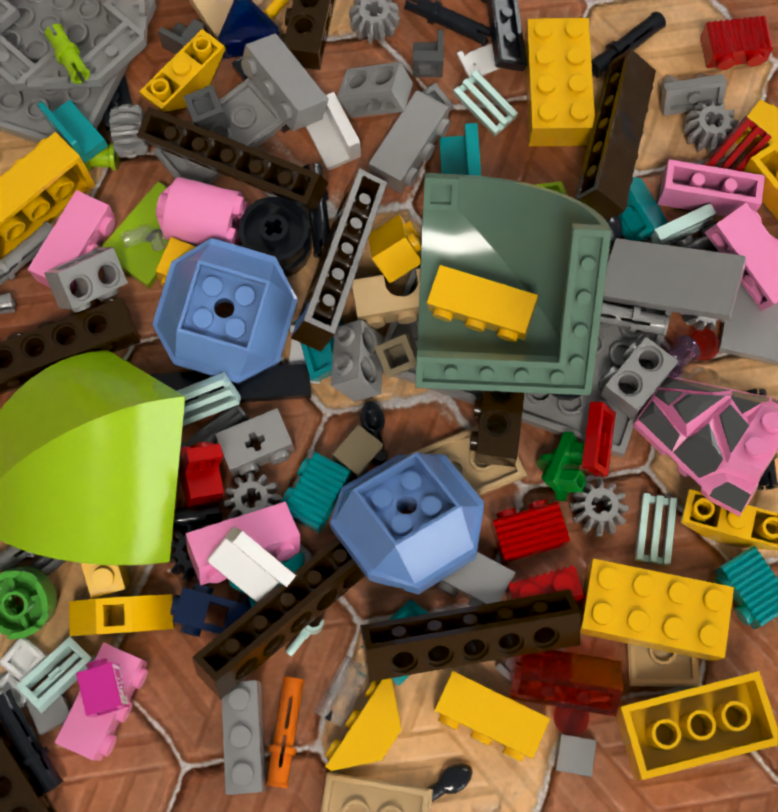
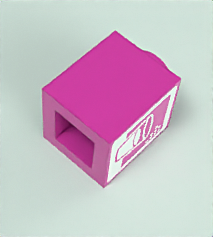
[76,659,130,717]

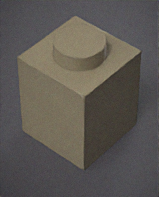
[374,333,417,378]

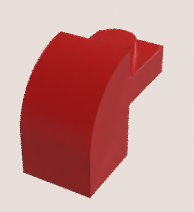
[179,442,224,507]

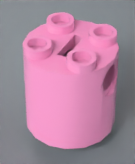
[156,177,249,247]

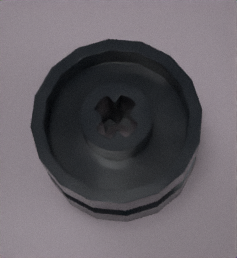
[238,197,312,277]

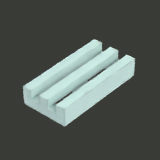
[453,70,518,137]
[648,203,717,246]
[177,372,241,426]
[634,493,677,566]
[15,637,94,714]

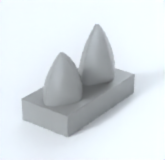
[660,73,727,116]

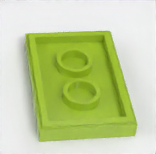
[102,181,169,289]

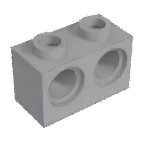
[337,62,413,118]
[44,247,128,312]
[331,319,384,402]
[600,337,678,420]

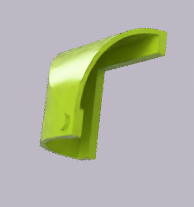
[0,350,185,565]

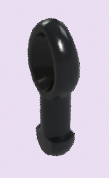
[360,401,387,465]
[427,763,473,802]

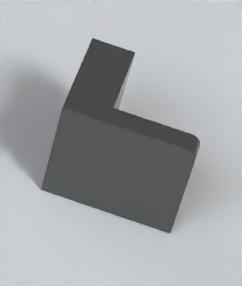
[157,19,206,55]
[413,30,444,78]
[183,85,230,129]

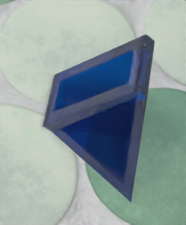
[218,0,280,60]

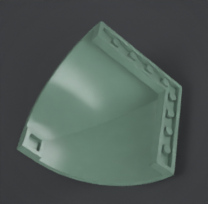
[415,173,611,395]

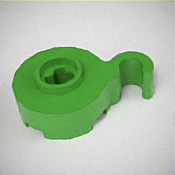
[0,565,57,639]

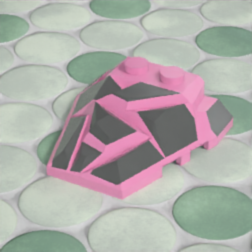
[633,376,778,517]

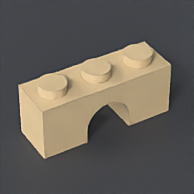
[352,268,421,329]

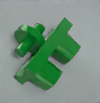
[537,432,586,501]

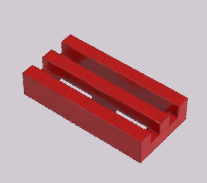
[703,116,772,171]
[582,402,616,477]

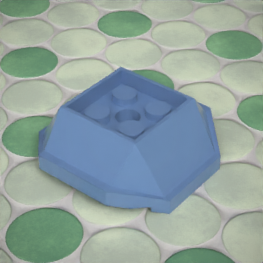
[152,238,298,384]
[330,452,484,595]

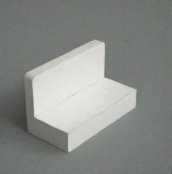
[305,92,361,170]
[207,527,296,603]

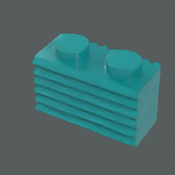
[281,452,352,534]
[714,546,778,630]

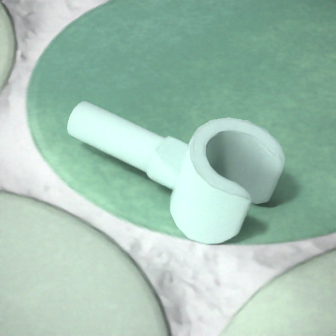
[285,619,324,657]

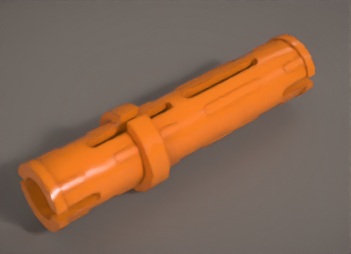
[265,677,305,789]

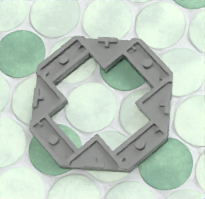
[0,0,148,91]

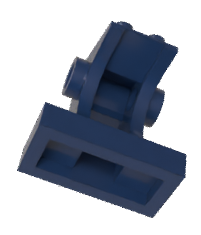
[170,584,251,637]

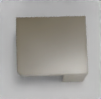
[332,424,383,479]

